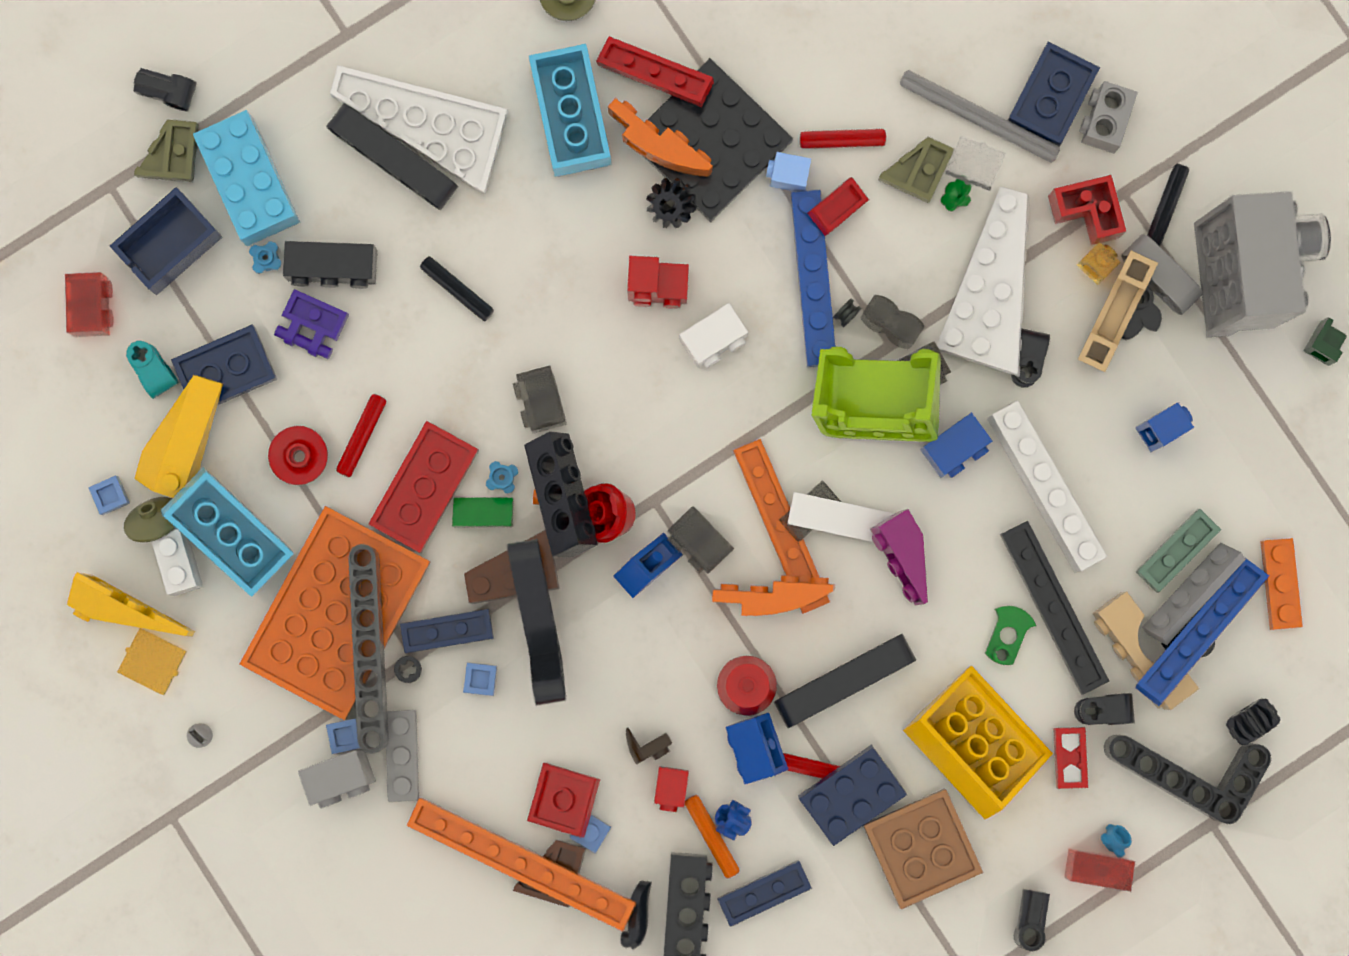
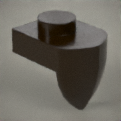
[626,727,673,764]

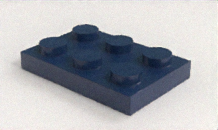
[1007,41,1100,146]
[171,324,277,405]
[798,744,907,846]

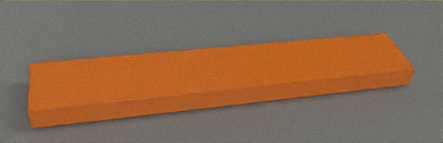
[733,439,830,614]

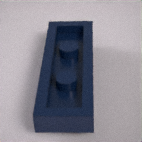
[400,609,494,653]
[717,860,812,927]

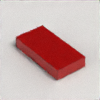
[807,177,869,236]

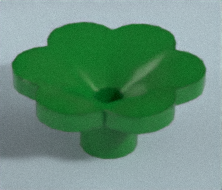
[941,176,972,212]

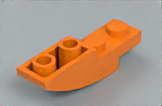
[608,98,713,177]
[712,575,835,616]

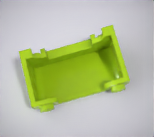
[811,346,941,442]

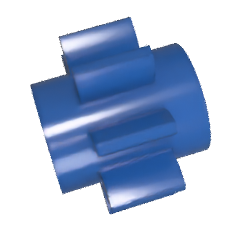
[715,800,752,840]

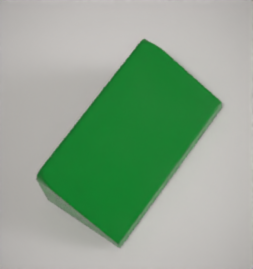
[452,497,513,527]

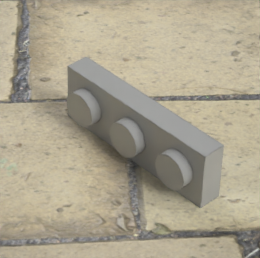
[386,710,419,802]

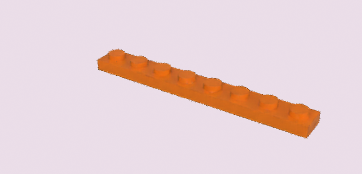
[406,798,637,931]

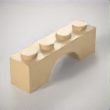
[1078,250,1158,372]
[1092,591,1199,710]

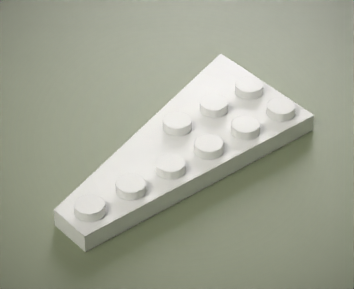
[330,65,508,195]
[936,187,1030,377]

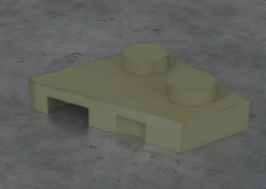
[134,120,199,182]
[878,137,954,203]

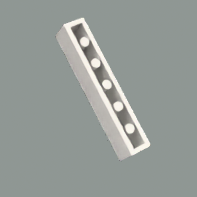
[987,400,1107,573]

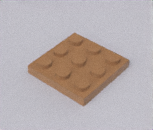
[863,788,983,909]

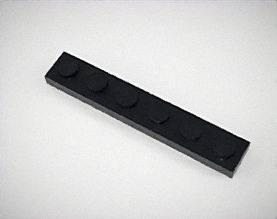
[1000,521,1110,695]

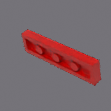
[596,36,714,107]

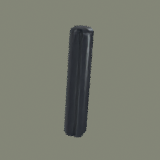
[1147,164,1190,246]
[420,256,494,321]

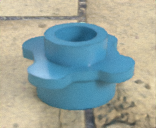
[249,241,282,274]
[486,461,518,494]
[1101,824,1132,858]

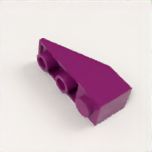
[870,509,928,605]

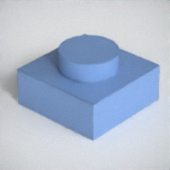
[88,475,130,515]
[463,663,497,696]
[326,718,360,754]
[570,815,611,853]

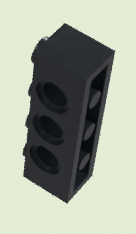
[524,432,598,557]
[664,852,713,956]

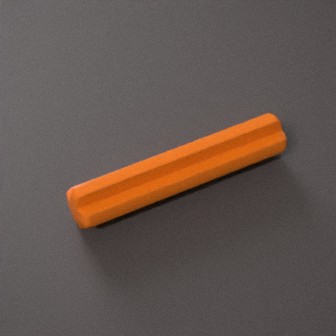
[685,795,740,878]

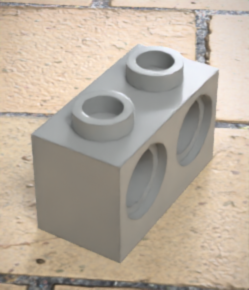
[1080,81,1138,153]

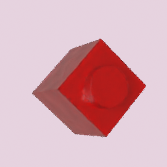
[654,766,689,812]

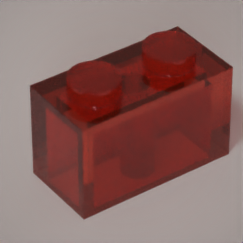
[65,272,114,337]
[1064,848,1135,892]

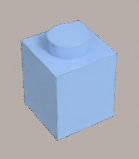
[766,152,811,192]

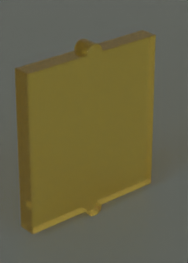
[117,628,187,695]

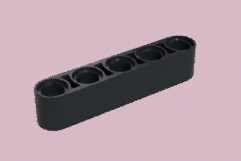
[326,103,458,210]
[774,633,917,728]

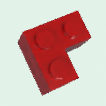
[1048,175,1126,245]
[627,256,689,308]

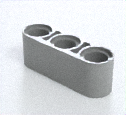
[1121,234,1203,315]

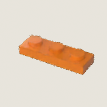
[1260,538,1303,630]

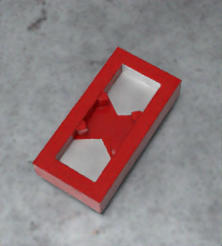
[1053,727,1088,789]

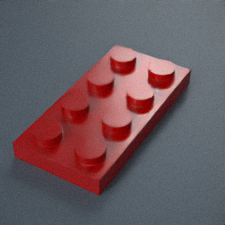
[368,421,479,553]

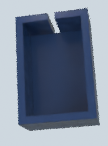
[110,187,222,295]

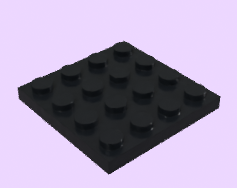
[643,58,793,222]

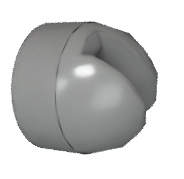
[187,723,213,748]

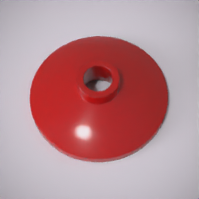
[268,426,328,485]

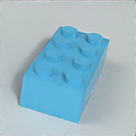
[529,44,612,177]
[193,110,300,247]
[161,467,294,597]

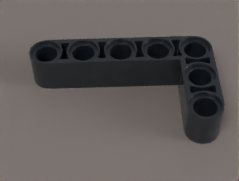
[507,539,566,706]
[1104,735,1271,824]

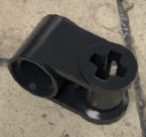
[1011,328,1050,388]
[1074,693,1135,725]

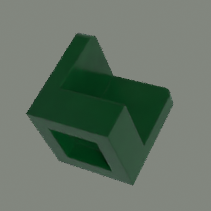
[1303,317,1347,366]

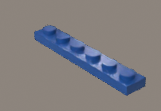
[791,190,835,367]
[1135,558,1269,707]

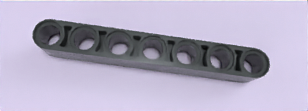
[348,544,389,753]

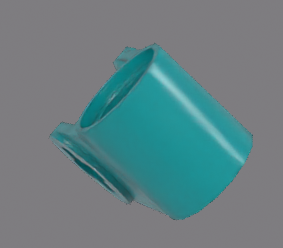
[126,341,179,399]

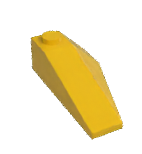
[134,375,223,498]
[67,572,195,637]

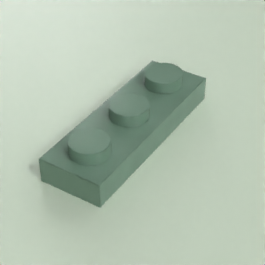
[1136,509,1222,593]

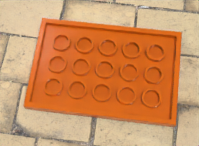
[239,506,431,720]

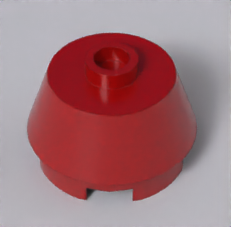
[584,483,636,543]
[717,656,777,716]

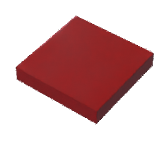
[527,763,600,838]

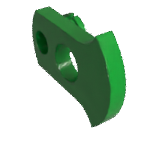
[985,606,1036,665]

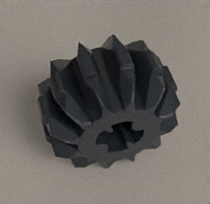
[646,178,696,228]
[1226,699,1281,745]

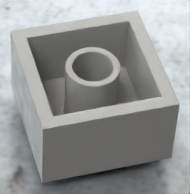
[298,749,376,809]

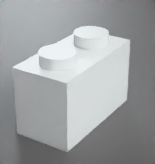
[679,303,748,368]
[151,529,203,596]

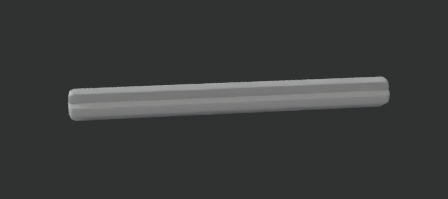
[900,70,1060,162]

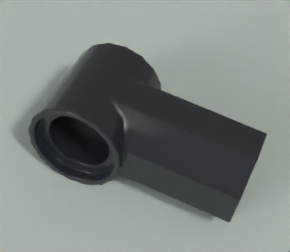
[133,68,197,111]
[1014,889,1050,951]

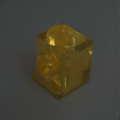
[1077,242,1121,285]

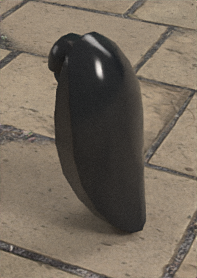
[620,881,652,950]

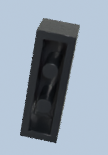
[283,241,377,289]

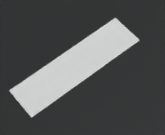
[788,492,894,542]

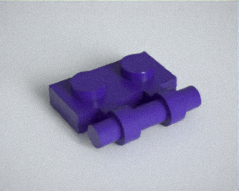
[274,289,349,359]

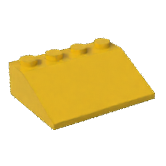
[903,665,1053,819]

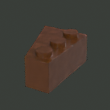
[464,530,560,604]

